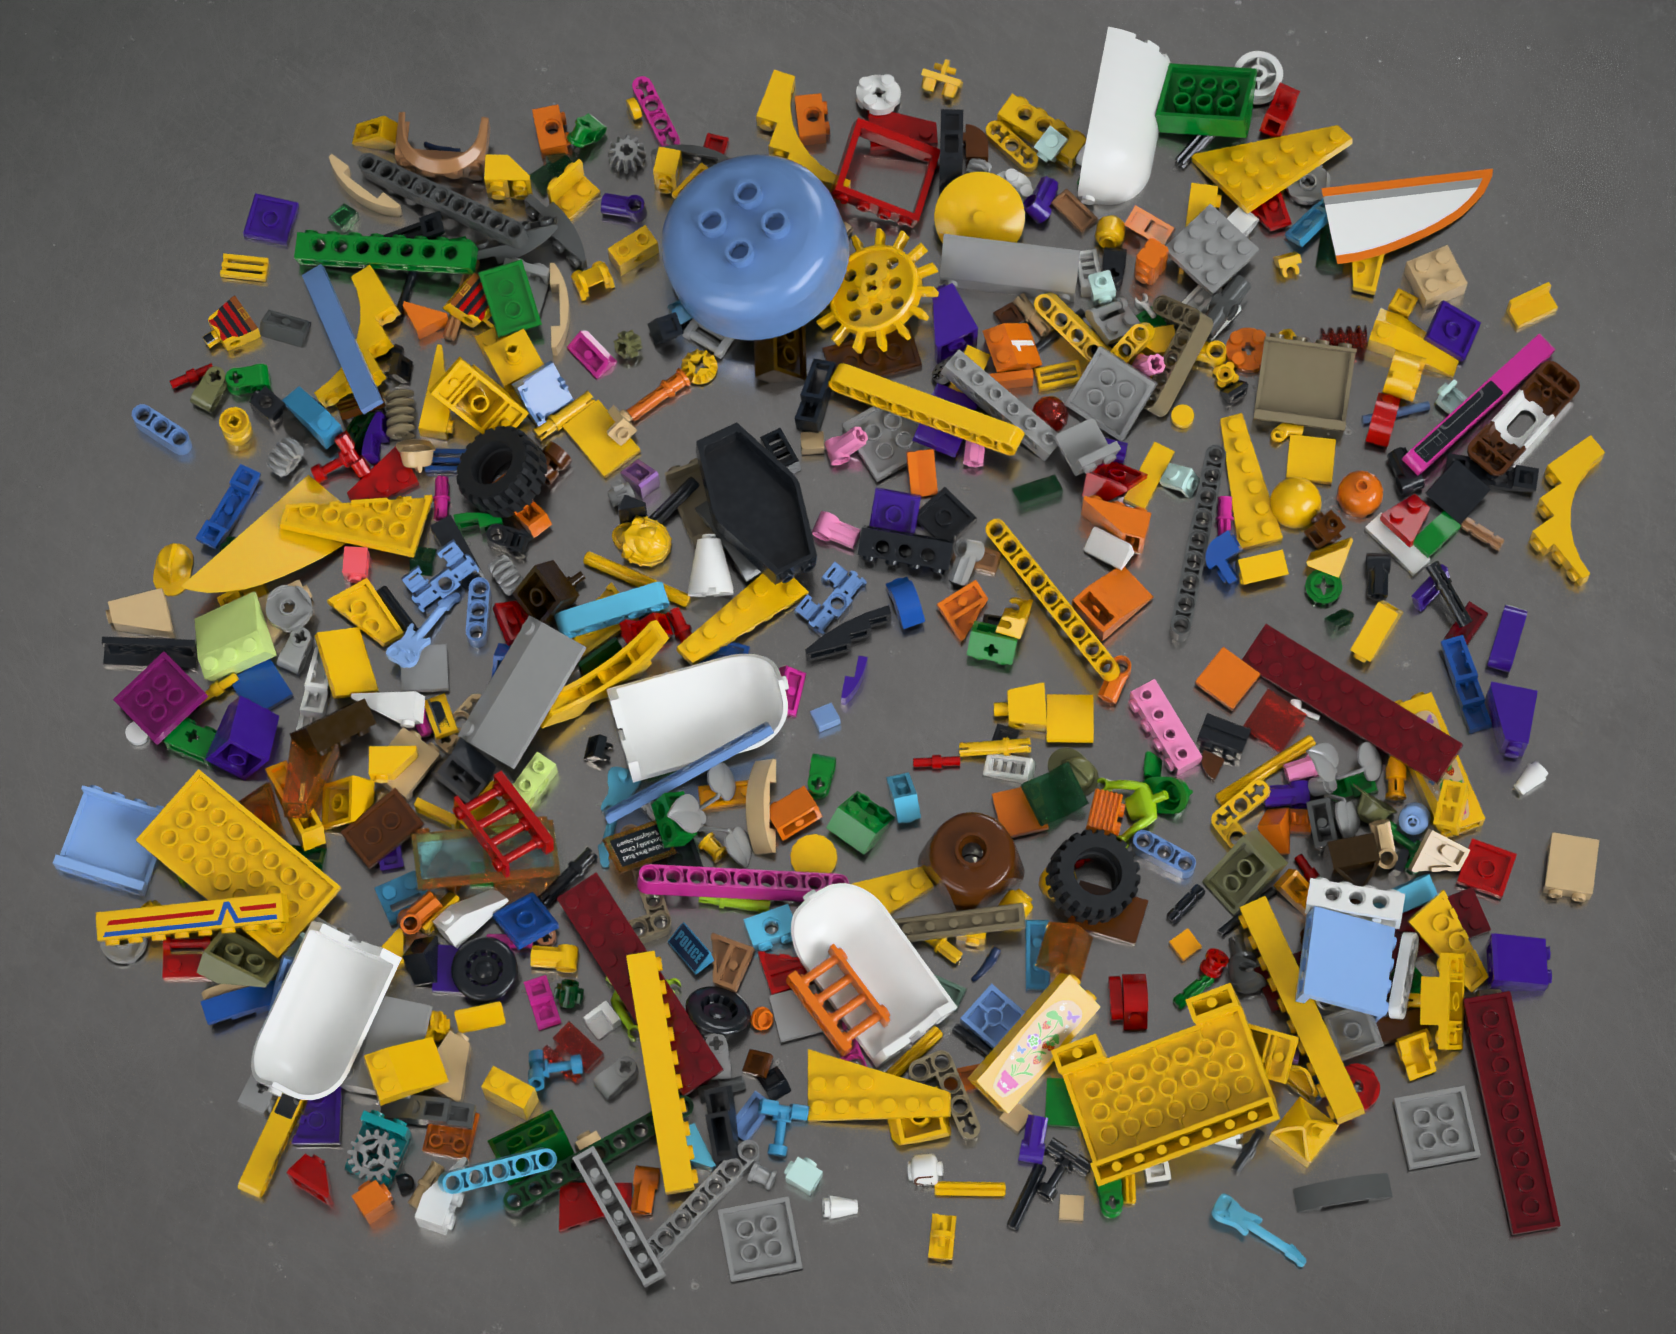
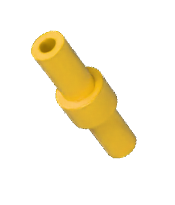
[200,672,239,705]

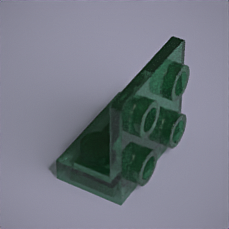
[1020,762,1089,826]

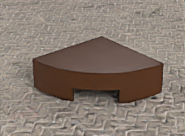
[1201,750,1225,782]

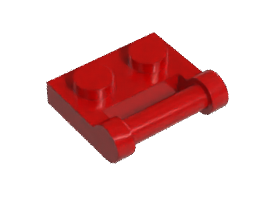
[162,936,212,980]

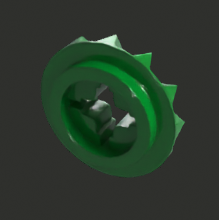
[1305,570,1342,605]

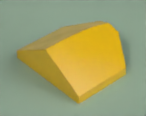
[1287,1065,1318,1105]

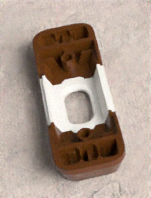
[1467,361,1580,476]

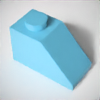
[886,772,921,823]
[686,1123,716,1172]

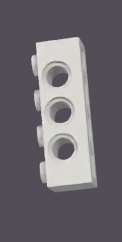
[1305,877,1405,929]

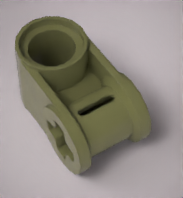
[190,366,227,413]

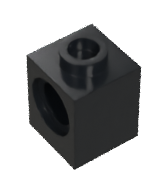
[647,312,684,345]
[249,386,287,427]

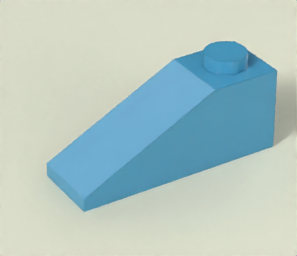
[282,386,343,449]

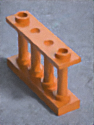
[786,944,891,1057]

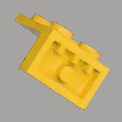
[547,159,601,221]

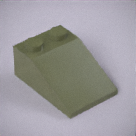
[1202,829,1288,915]
[196,931,282,987]

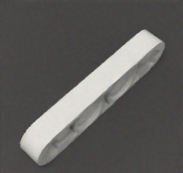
[1388,932,1419,1019]

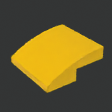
[1046,694,1094,743]

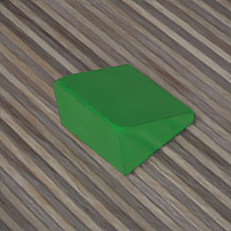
[1143,751,1162,780]

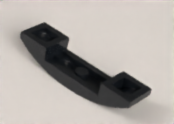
[360,211,446,255]
[1445,453,1539,492]

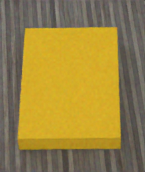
[562,399,641,479]
[315,627,378,699]

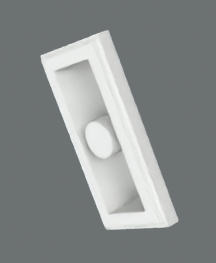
[1083,526,1134,570]

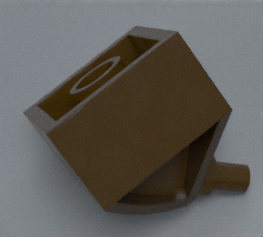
[512,560,586,626]
[1323,833,1380,887]

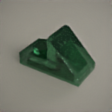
[530,153,572,195]

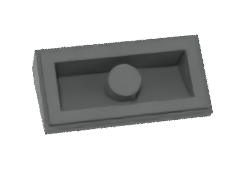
[260,309,311,347]

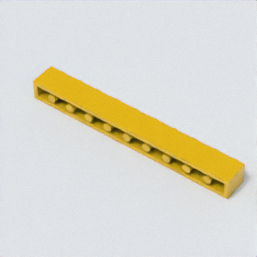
[1238,896,1365,1125]
[626,951,699,1195]

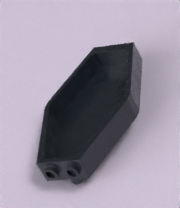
[696,422,817,585]

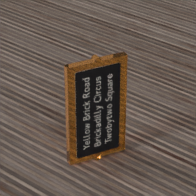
[602,820,677,874]

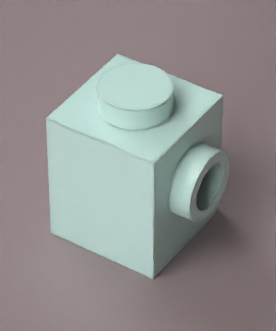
[784,1157,823,1197]

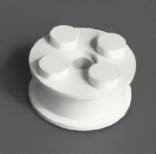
[1235,51,1283,105]

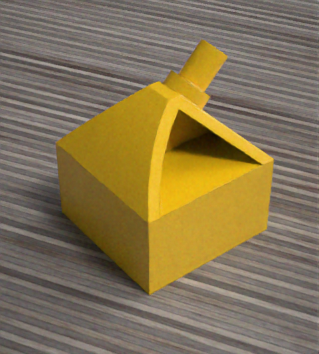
[1269,1096,1339,1168]

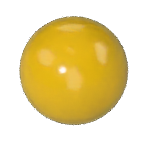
[1270,477,1322,529]

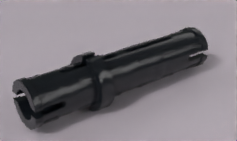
[1425,560,1473,628]
[537,847,598,907]

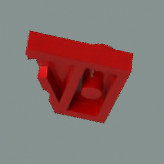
[1251,192,1292,232]
[493,601,529,646]

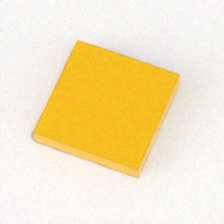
[1286,434,1336,485]

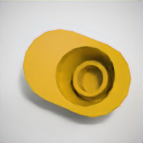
[153,543,193,596]

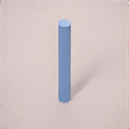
[1362,401,1430,424]

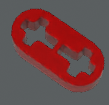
[1108,976,1123,1021]

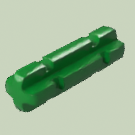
[1173,973,1214,1009]

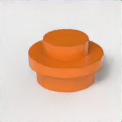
[751,1006,774,1031]

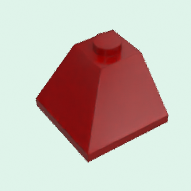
[1082,461,1148,502]
[286,1154,335,1208]

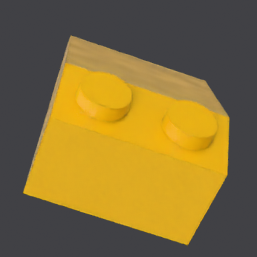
[364,1037,449,1106]

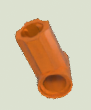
[1098,655,1131,704]
[397,890,443,934]
[631,1165,660,1215]

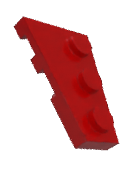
[347,446,419,502]
[559,1182,633,1232]

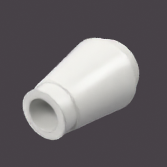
[1513,761,1548,795]
[822,1195,858,1220]

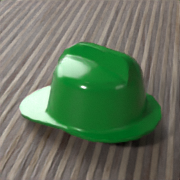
[1143,776,1193,814]

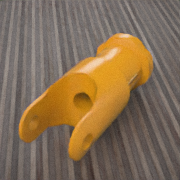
[1385,756,1407,801]

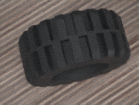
[456,426,547,518]
[1045,829,1141,925]

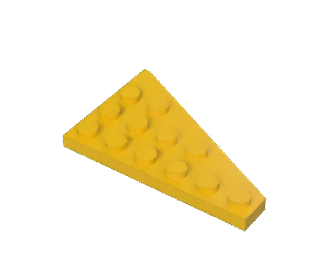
[1192,125,1352,214]

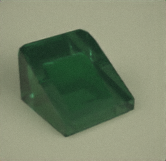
[328,203,360,233]
[410,546,437,576]
[1324,608,1354,633]

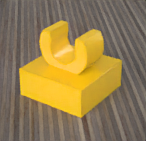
[1273,251,1302,277]

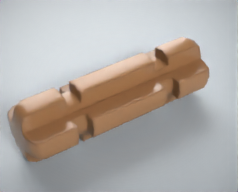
[1461,517,1504,550]

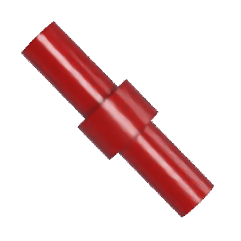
[170,363,213,389]
[913,755,960,769]
[1294,854,1320,883]

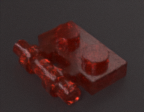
[542,1021,604,1083]

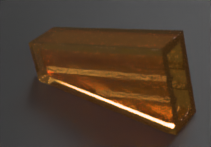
[282,738,340,819]

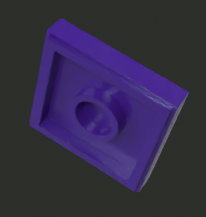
[243,193,299,246]
[1423,300,1481,362]
[869,487,921,534]

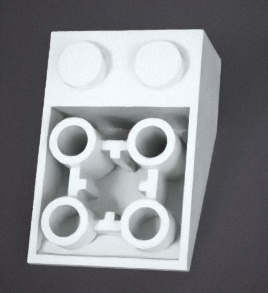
[415,1157,473,1235]

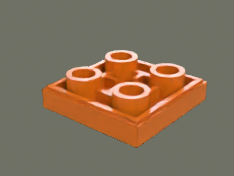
[1195,647,1260,711]
[992,784,1049,838]
[422,1113,480,1162]

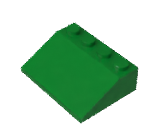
[1155,63,1257,138]

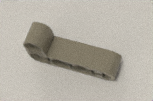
[908,1050,980,1140]

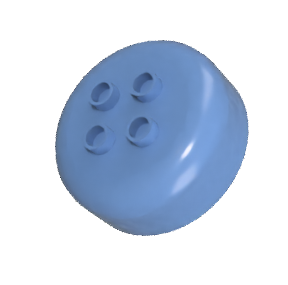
[661,154,849,340]

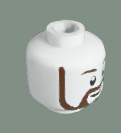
[908,1154,943,1186]

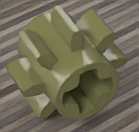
[613,330,643,359]

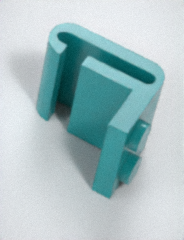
[345,1110,412,1188]

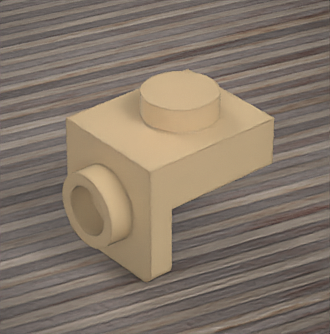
[607,405,637,446]
[574,1130,605,1159]

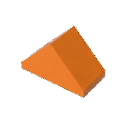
[403,301,448,340]
[1257,808,1290,855]

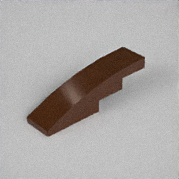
[1376,1008,1430,1044]

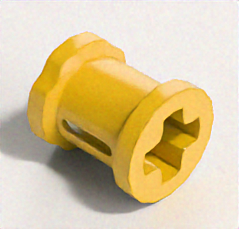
[698,832,728,863]

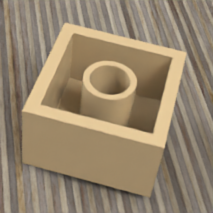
[1404,245,1468,311]

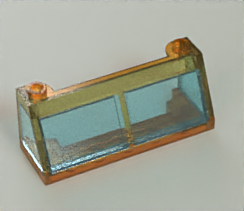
[411,816,560,892]

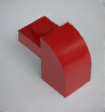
[1259,82,1301,137]
[1366,393,1400,447]
[619,612,674,644]
[1122,974,1148,1030]

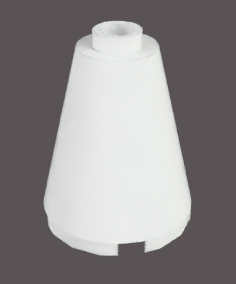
[688,534,734,597]

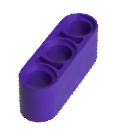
[1487,604,1528,673]

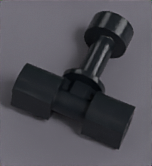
[1037,1137,1092,1201]

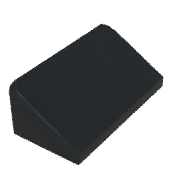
[618,495,648,524]

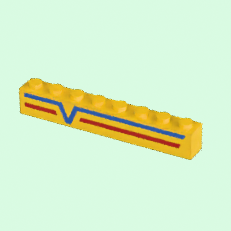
[95,893,289,946]

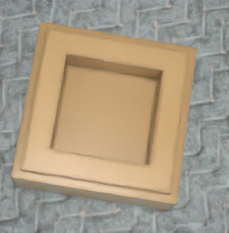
[999,1103,1033,1134]
[1059,1194,1084,1221]

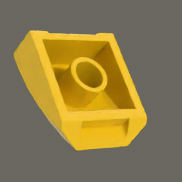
[888,1086,951,1145]

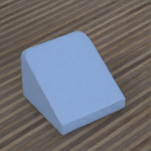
[810,703,841,733]

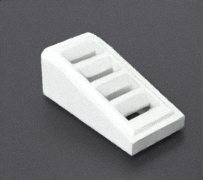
[1078,249,1101,298]
[983,754,1036,785]

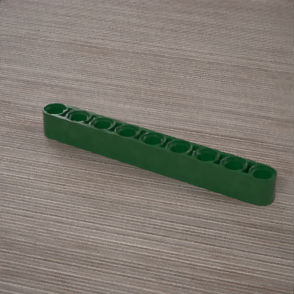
[502,1095,694,1213]

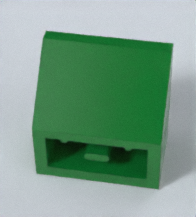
[826,791,895,855]

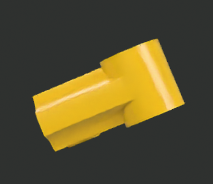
[1196,340,1226,368]
[530,944,579,973]

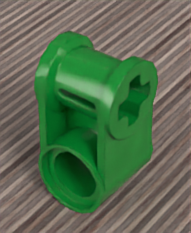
[567,113,607,147]
[225,364,271,396]
[808,753,836,801]
[1095,1179,1123,1219]

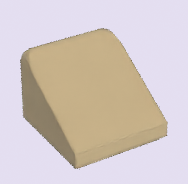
[801,431,824,455]

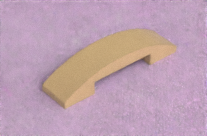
[329,154,402,217]
[550,263,570,356]
[746,759,776,855]

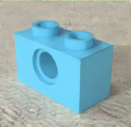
[743,904,793,951]

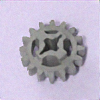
[347,1129,401,1182]

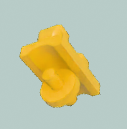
[921,59,963,99]
[928,1213,956,1260]

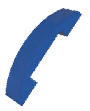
[195,464,261,549]

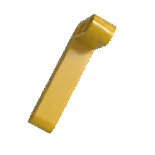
[1034,292,1155,364]

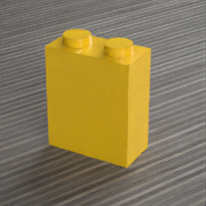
[481,1066,539,1121]

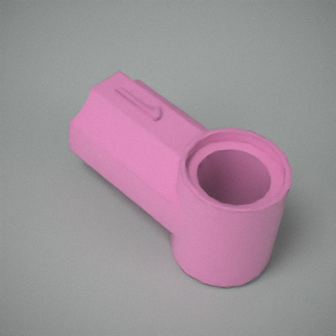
[1131,353,1166,377]
[824,426,868,466]
[963,440,985,468]
[812,511,861,549]
[1283,755,1319,783]

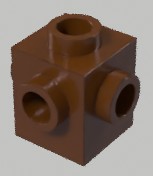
[1304,509,1346,549]

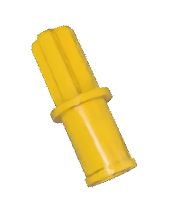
[924,938,963,963]

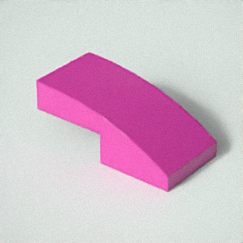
[524,975,561,1030]

